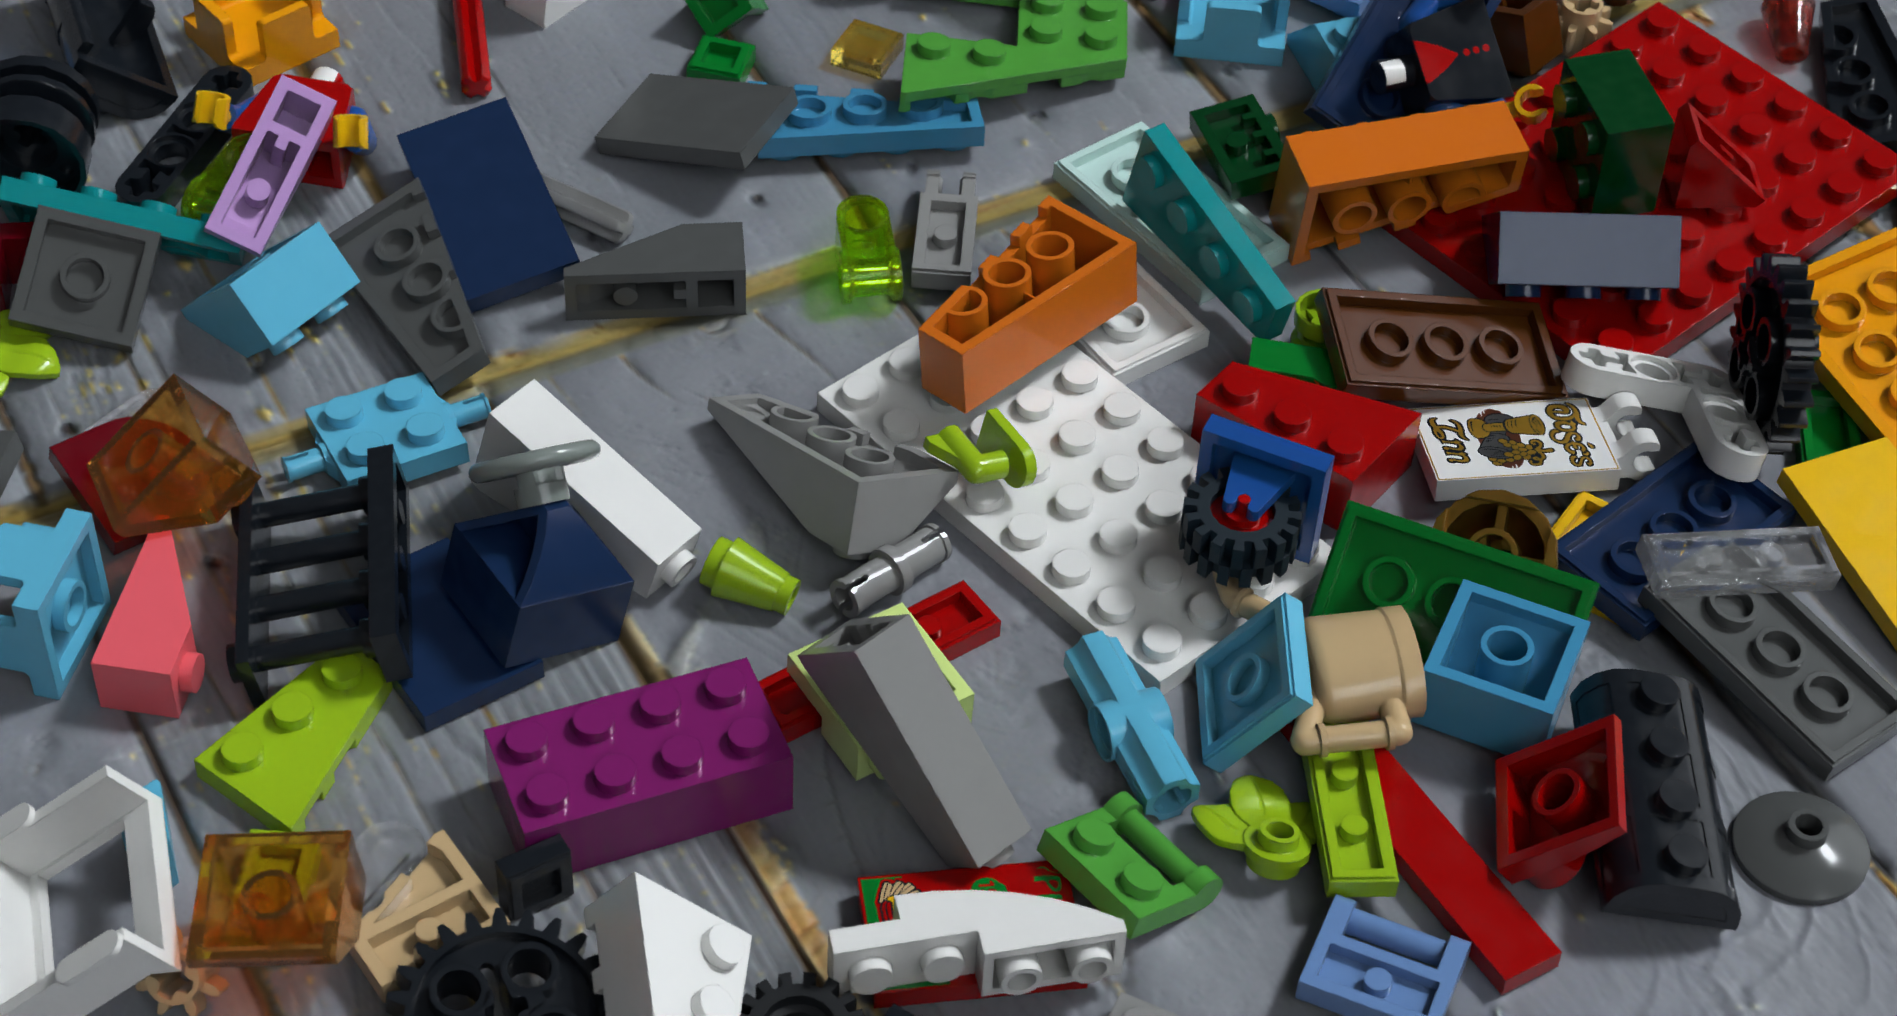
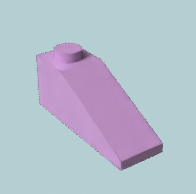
[204,75,337,258]

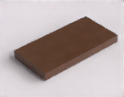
[1314,287,1569,405]

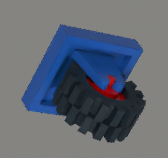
[1178,414,1335,588]

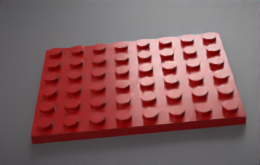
[1381,2,1897,361]

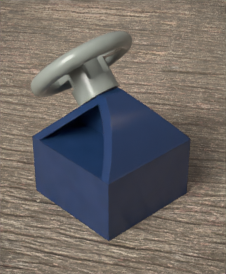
[440,440,635,668]

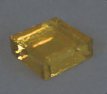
[831,19,904,80]

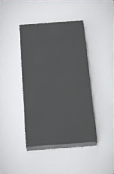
[1637,536,1897,782]

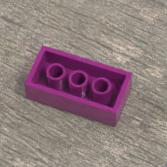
[484,657,794,873]

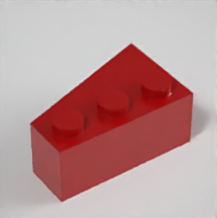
[1191,361,1422,530]

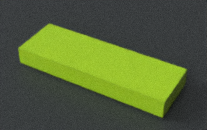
[1302,720,1399,897]

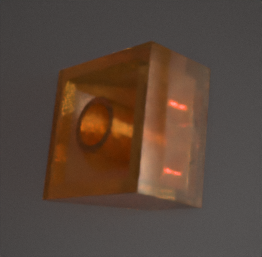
[86,373,262,537]
[185,830,366,968]

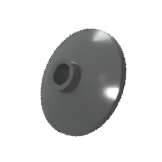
[1731,791,1870,905]

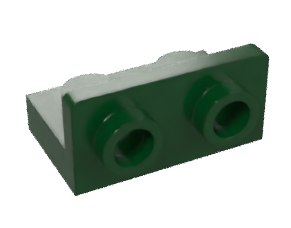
[1189,94,1284,201]

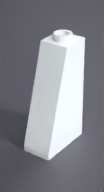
[471,379,702,599]

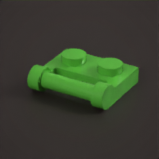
[1036,791,1223,940]

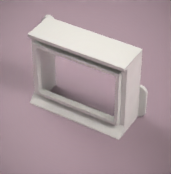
[0,765,182,1016]

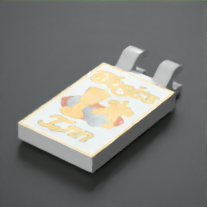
[1408,392,1660,501]

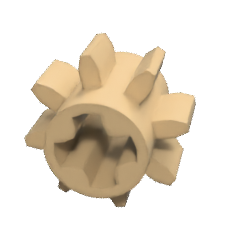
[1557,0,1613,57]
[135,925,231,1016]

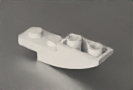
[827,890,1127,997]

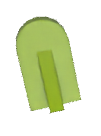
[923,408,1037,488]

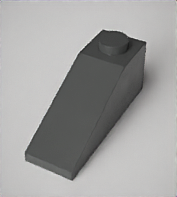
[563,222,746,321]

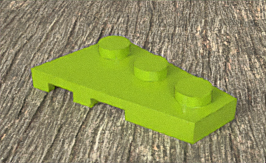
[194,653,393,833]

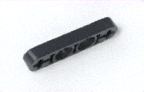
[115,65,254,207]

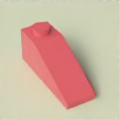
[90,516,205,719]

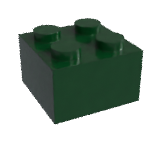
[1544,49,1675,214]

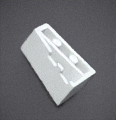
[584,872,752,1016]

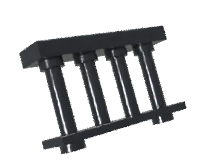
[226,444,413,708]

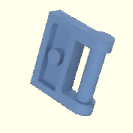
[1295,894,1472,1016]

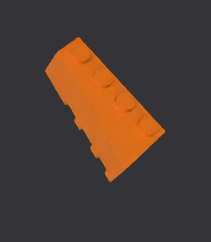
[1268,100,1530,266]
[918,195,1137,414]

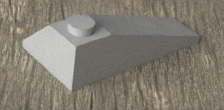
[707,393,959,560]

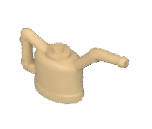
[1212,571,1427,758]

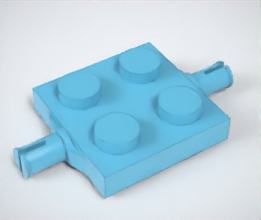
[281,372,491,487]

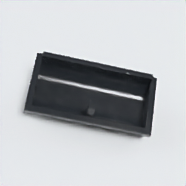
[45,0,178,120]
[1569,669,1742,930]

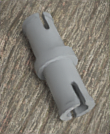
[829,523,952,618]

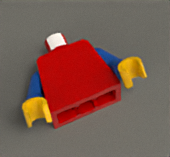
[191,67,377,189]

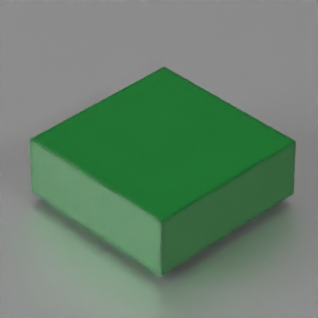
[686,35,756,82]

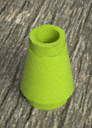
[699,536,801,616]

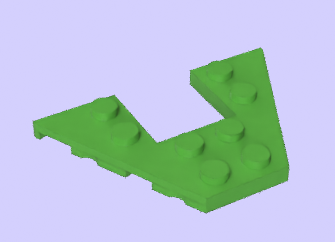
[898,0,1127,112]

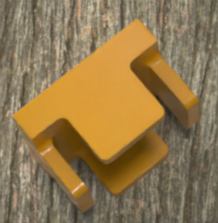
[183,0,340,86]

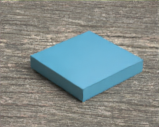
[1195,593,1313,773]

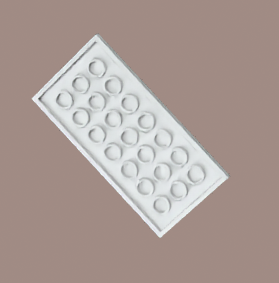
[817,334,1332,695]

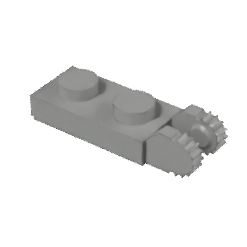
[911,169,978,291]

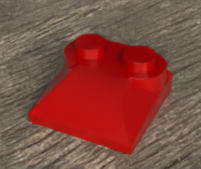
[1495,714,1627,890]

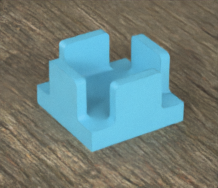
[1174,0,1290,67]
[0,508,112,700]

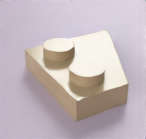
[347,829,511,1003]

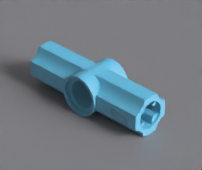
[1064,630,1200,821]

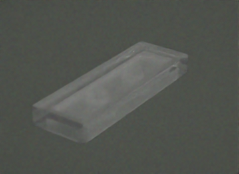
[1635,526,1841,599]

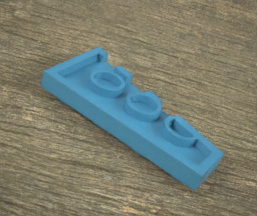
[747,81,985,161]

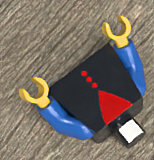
[1369,0,1547,125]

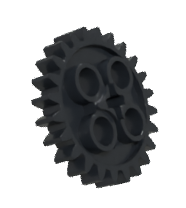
[1727,253,1821,455]
[386,907,606,1016]

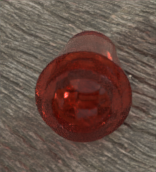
[1760,0,1816,65]

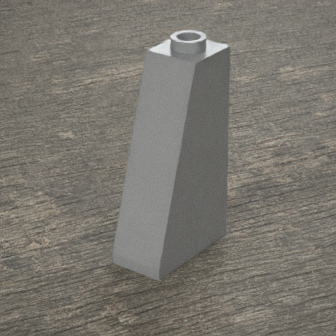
[797,614,1032,868]

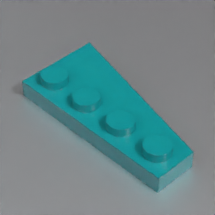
[0,172,246,266]

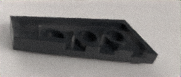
[1819,0,1897,154]

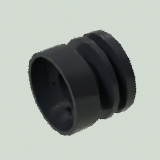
[0,55,100,207]

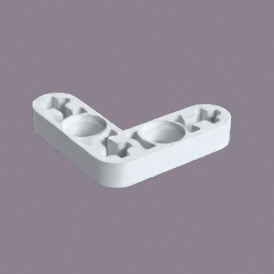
[1561,343,1769,482]

